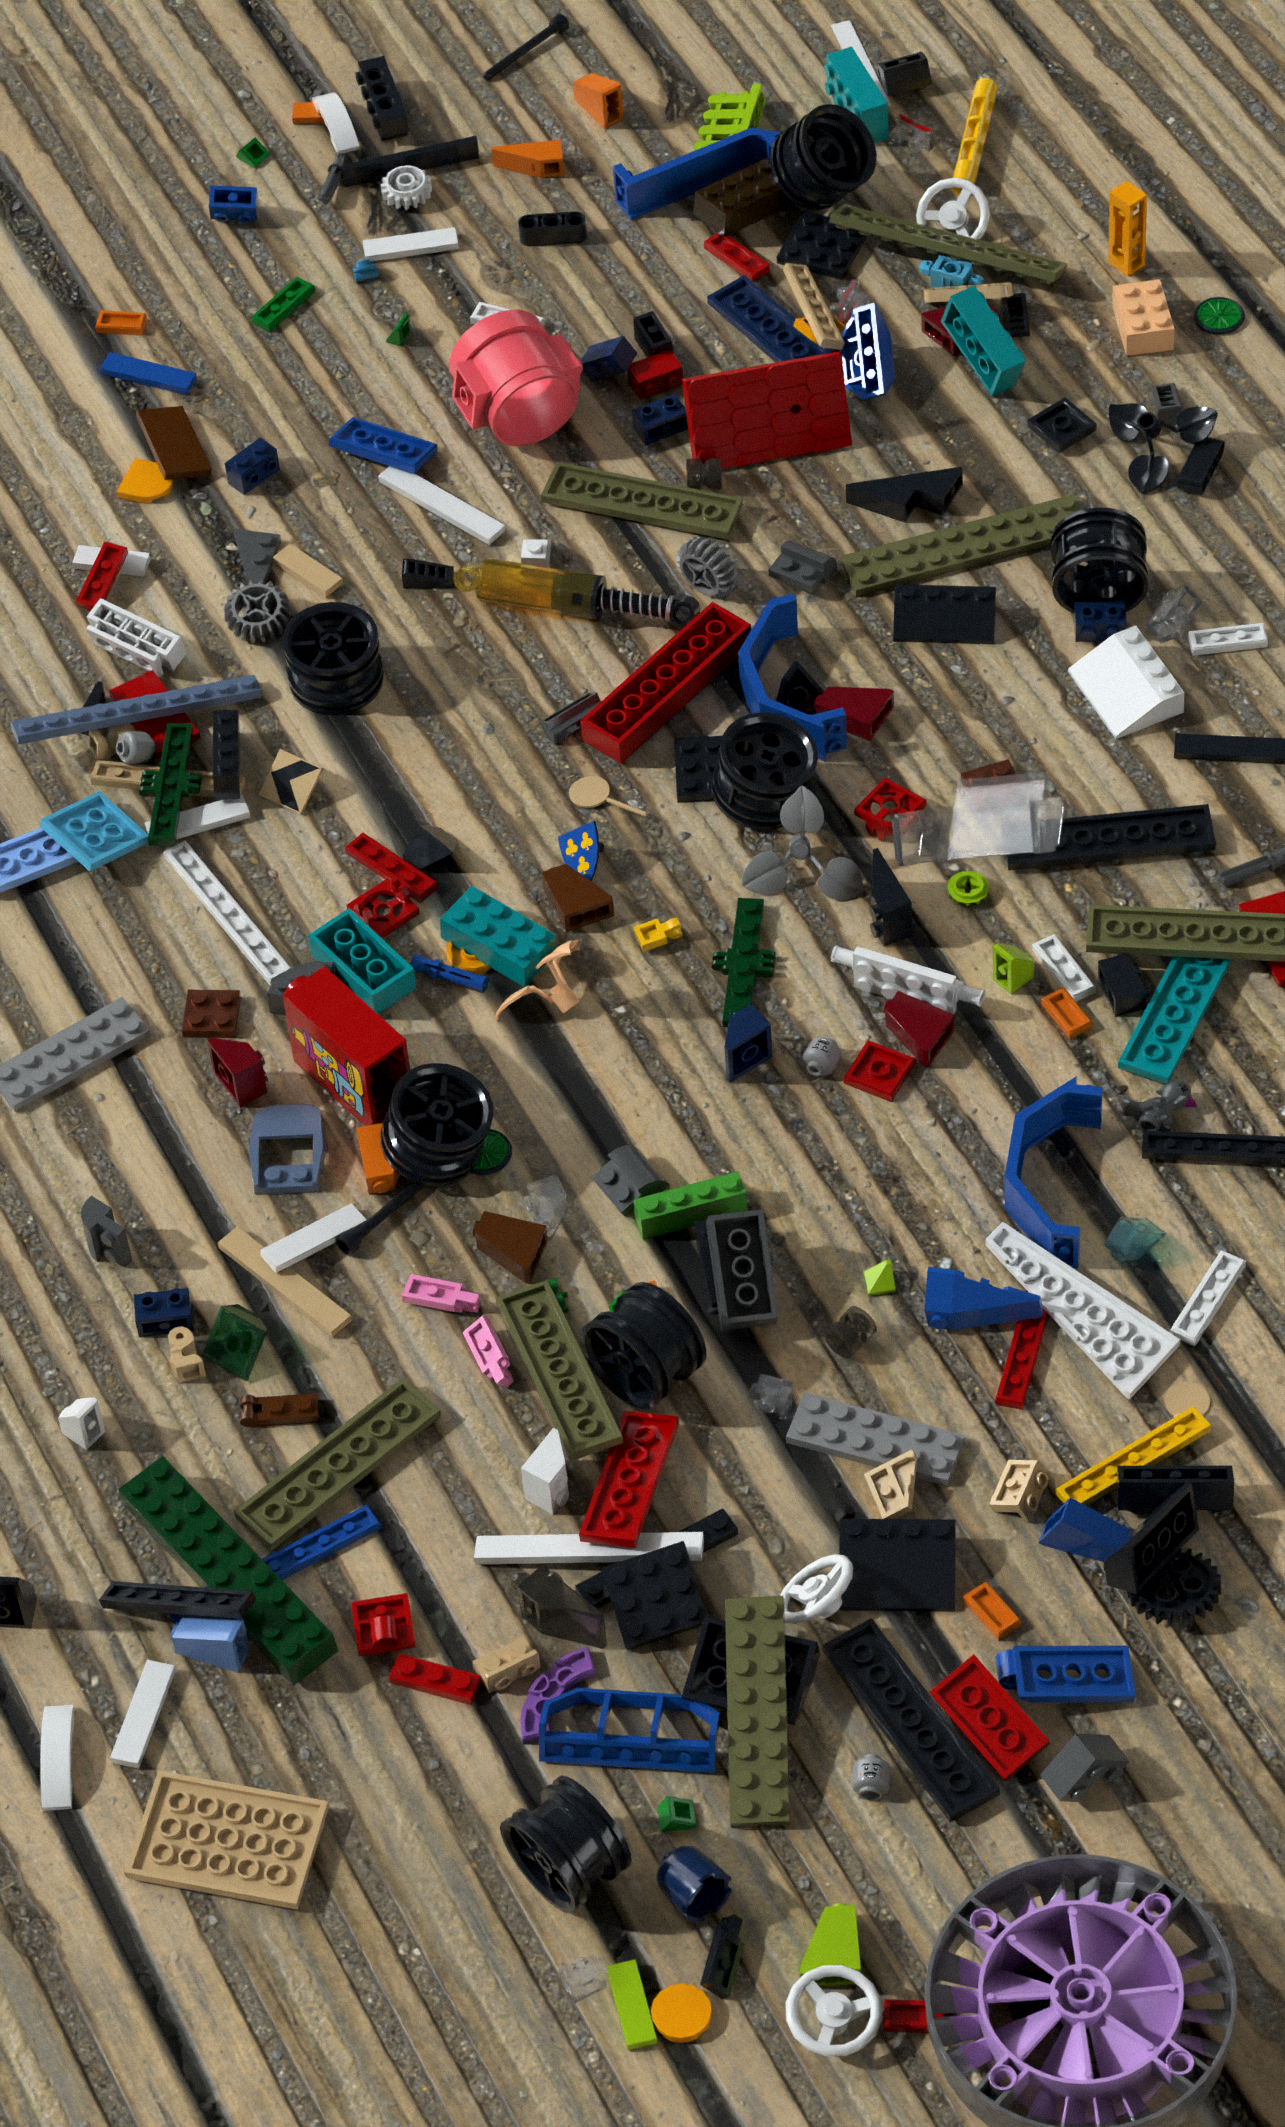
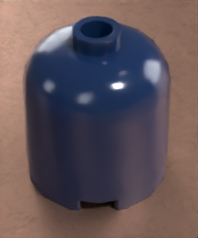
[657,1846,732,1923]

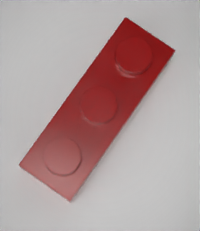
[704,233,770,282]
[75,541,129,611]
[389,1653,481,1705]

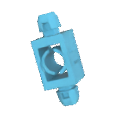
[919,254,984,288]

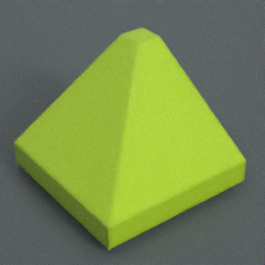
[864,1259,896,1296]

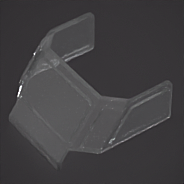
[892,772,1064,866]

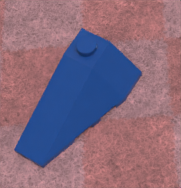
[925,1267,1044,1330]

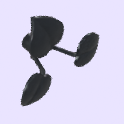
[1109,403,1218,493]

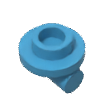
[352,259,379,283]

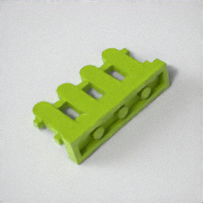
[693,84,766,151]

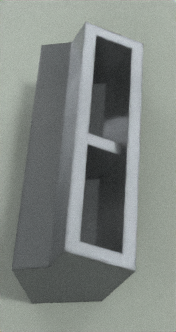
[539,692,601,745]

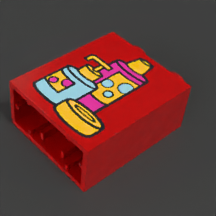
[283,966,410,1126]

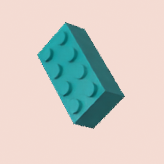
[824,47,889,143]
[941,285,1026,397]
[440,886,556,987]
[308,908,417,1014]

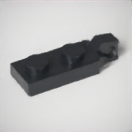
[700,1914,744,1999]

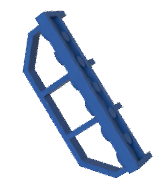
[539,1688,720,1773]

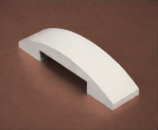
[312,92,360,155]
[40,1705,74,1811]

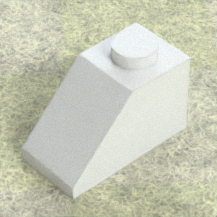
[521,539,552,579]
[58,1397,105,1450]

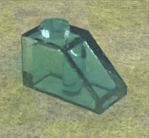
[1103,1217,1166,1262]

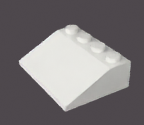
[1068,625,1185,739]

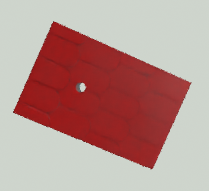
[682,352,852,472]

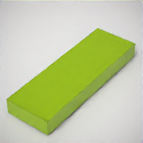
[606,1959,657,2050]

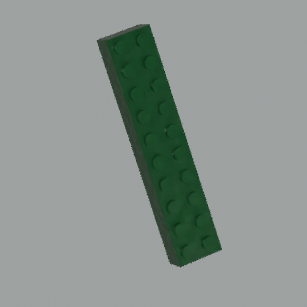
[118,1456,339,1686]

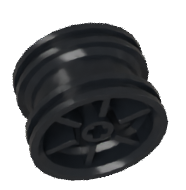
[770,104,877,211]
[282,602,384,715]
[380,1063,494,1186]
[581,1282,706,1410]
[500,1775,632,1914]

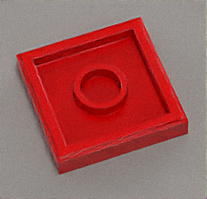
[843,1040,916,1102]

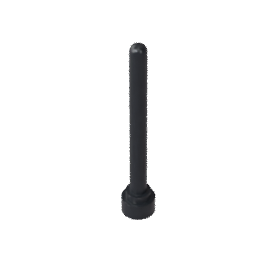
[483,13,570,80]
[336,1182,425,1256]

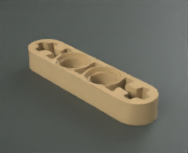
[923,283,1013,303]

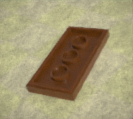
[136,406,212,480]

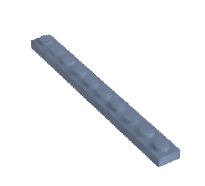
[11,675,262,745]

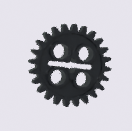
[1127,1548,1221,1626]

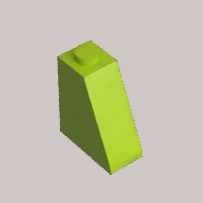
[799,1903,861,1987]

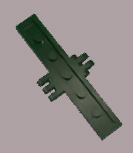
[139,723,202,846]
[711,898,776,1027]

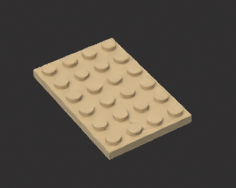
[125,1770,329,1910]

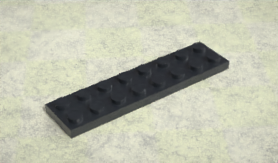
[1002,804,1216,871]
[822,1618,1000,1823]

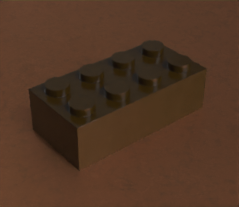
[693,158,795,238]

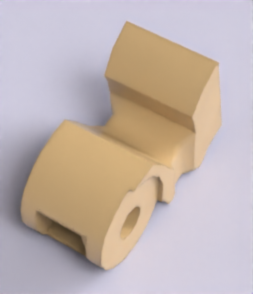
[89,723,135,761]
[168,1327,206,1383]

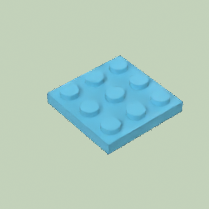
[40,791,149,872]

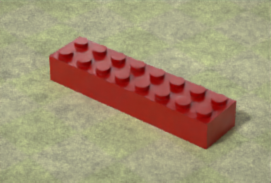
[580,601,751,764]

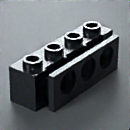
[355,56,409,141]

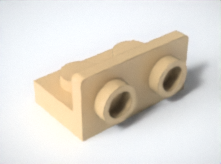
[989,1460,1049,1522]
[472,1636,541,1693]

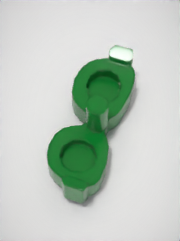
[548,1278,569,1313]

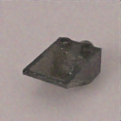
[510,1565,607,1649]

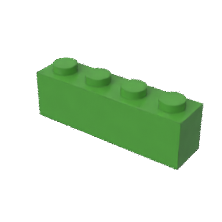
[633,1172,747,1240]

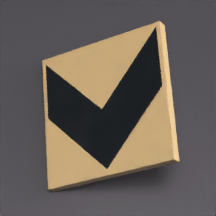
[259,749,323,815]

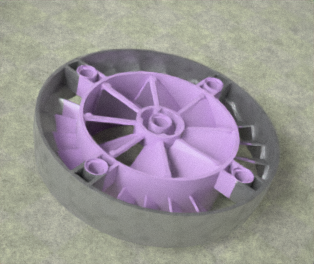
[925,1854,1237,2127]

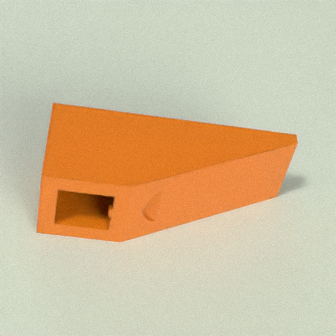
[491,139,564,178]

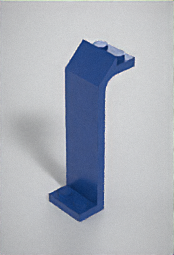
[613,128,782,220]

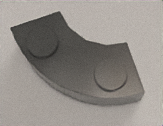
[267,961,335,1016]

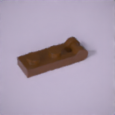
[240,1393,319,1427]

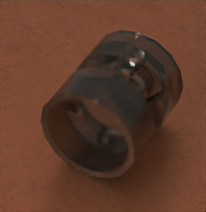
[686,458,722,490]
[824,1306,877,1359]

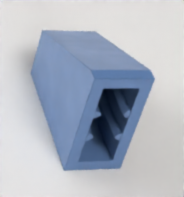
[171,1615,250,1673]

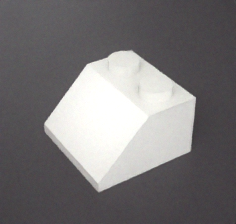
[521,1428,570,1514]

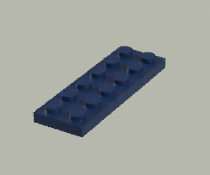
[707,275,833,363]

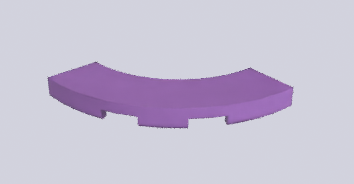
[520,1647,596,1744]

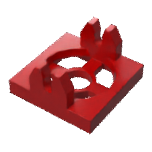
[854,778,927,841]
[346,877,420,938]

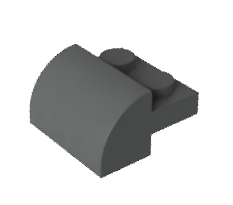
[769,540,837,593]
[591,1145,669,1217]
[81,1196,132,1267]

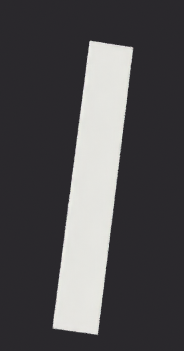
[831,20,891,106]

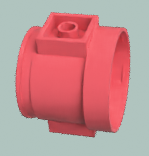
[449,310,583,446]

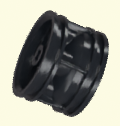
[1051,507,1149,613]
[711,712,818,830]

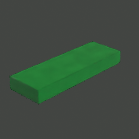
[251,277,315,333]

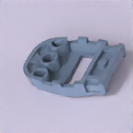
[249,1104,328,1195]

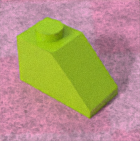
[993,944,1034,995]

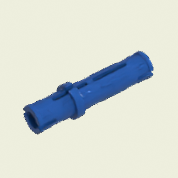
[410,954,489,993]

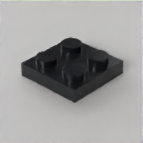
[1028,397,1097,453]

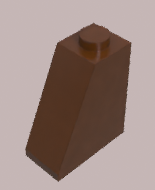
[542,864,615,932]
[473,1211,548,1284]

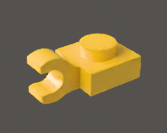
[633,918,683,952]

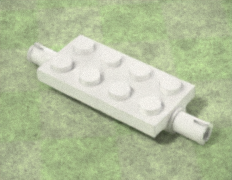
[831,945,985,1014]

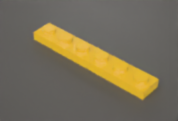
[1056,1406,1211,1506]

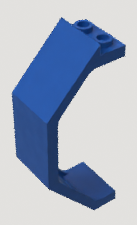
[738,593,847,762]
[1005,1076,1103,1269]

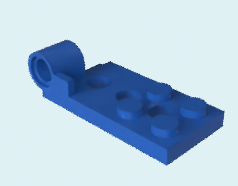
[995,1645,1136,1703]

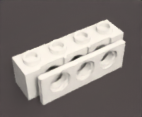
[86,598,187,677]

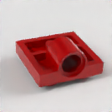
[351,1593,416,1657]

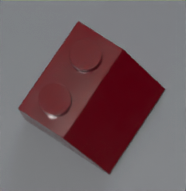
[207,1038,268,1107]

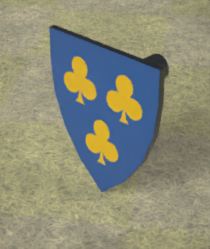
[558,821,604,881]

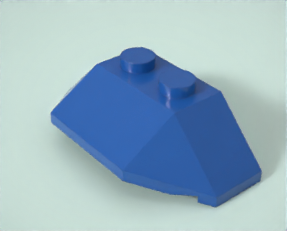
[840,303,895,401]

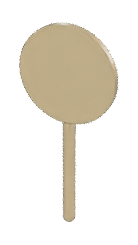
[569,776,648,817]
[1165,1382,1210,1418]

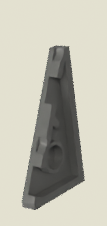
[234,529,281,585]

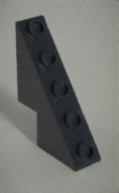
[846,467,963,523]

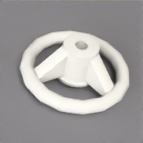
[916,177,990,240]
[780,1554,853,1624]
[785,1965,883,2057]

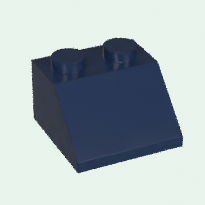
[724,1004,773,1083]

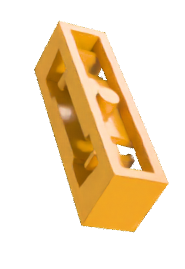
[1108,181,1147,276]

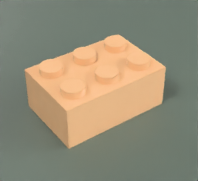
[1112,279,1174,356]

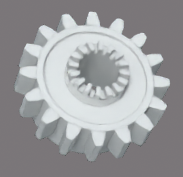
[381,166,432,210]

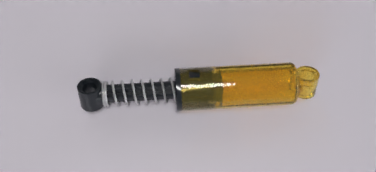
[454,558,700,626]

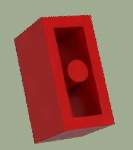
[627,349,683,400]

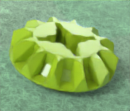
[947,871,989,907]

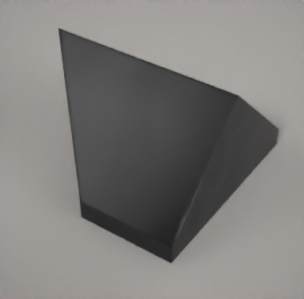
[776,661,824,715]
[403,825,458,872]

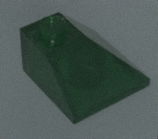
[202,1304,267,1381]

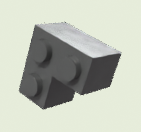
[1040,1734,1130,1802]

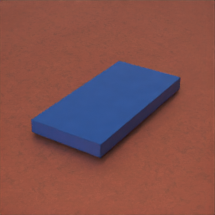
[329,417,438,474]

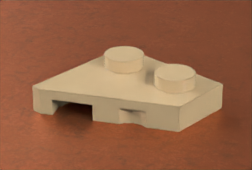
[864,1449,917,1519]

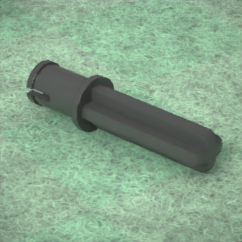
[318,153,350,204]
[1219,848,1285,887]

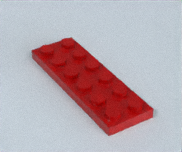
[579,1411,679,1548]

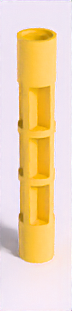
[951,78,998,195]

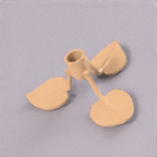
[495,939,581,1021]

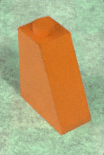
[573,73,624,129]
[356,1123,400,1195]

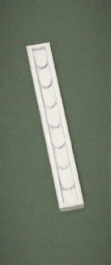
[163,840,291,986]
[474,1532,704,1564]

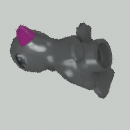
[1120,1081,1197,1132]

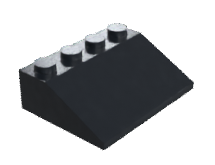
[839,1519,956,1612]
[681,1616,820,1725]

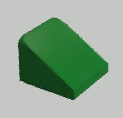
[236,137,271,168]
[386,313,411,346]
[657,1796,697,1832]

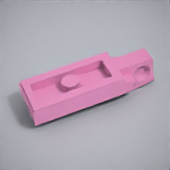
[402,1274,481,1313]
[463,1315,514,1388]

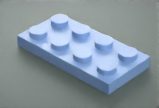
[0,828,78,893]

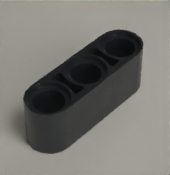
[518,212,587,246]
[1177,437,1225,495]

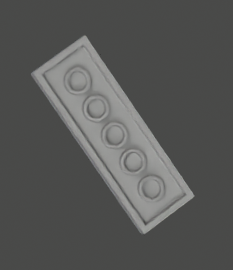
[0,997,151,1112]
[786,1392,965,1486]

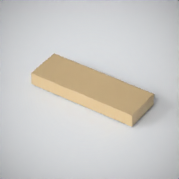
[273,544,343,598]

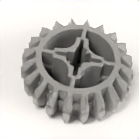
[676,536,739,599]
[224,579,291,643]

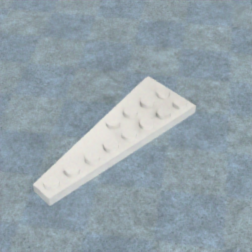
[985,1222,1180,1400]

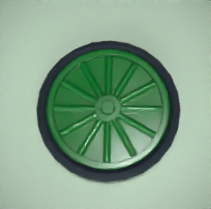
[1194,297,1245,334]
[471,1129,512,1175]

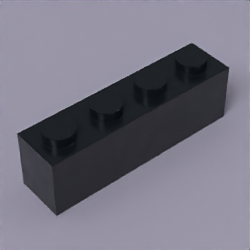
[213,710,240,800]
[1116,1466,1234,1512]

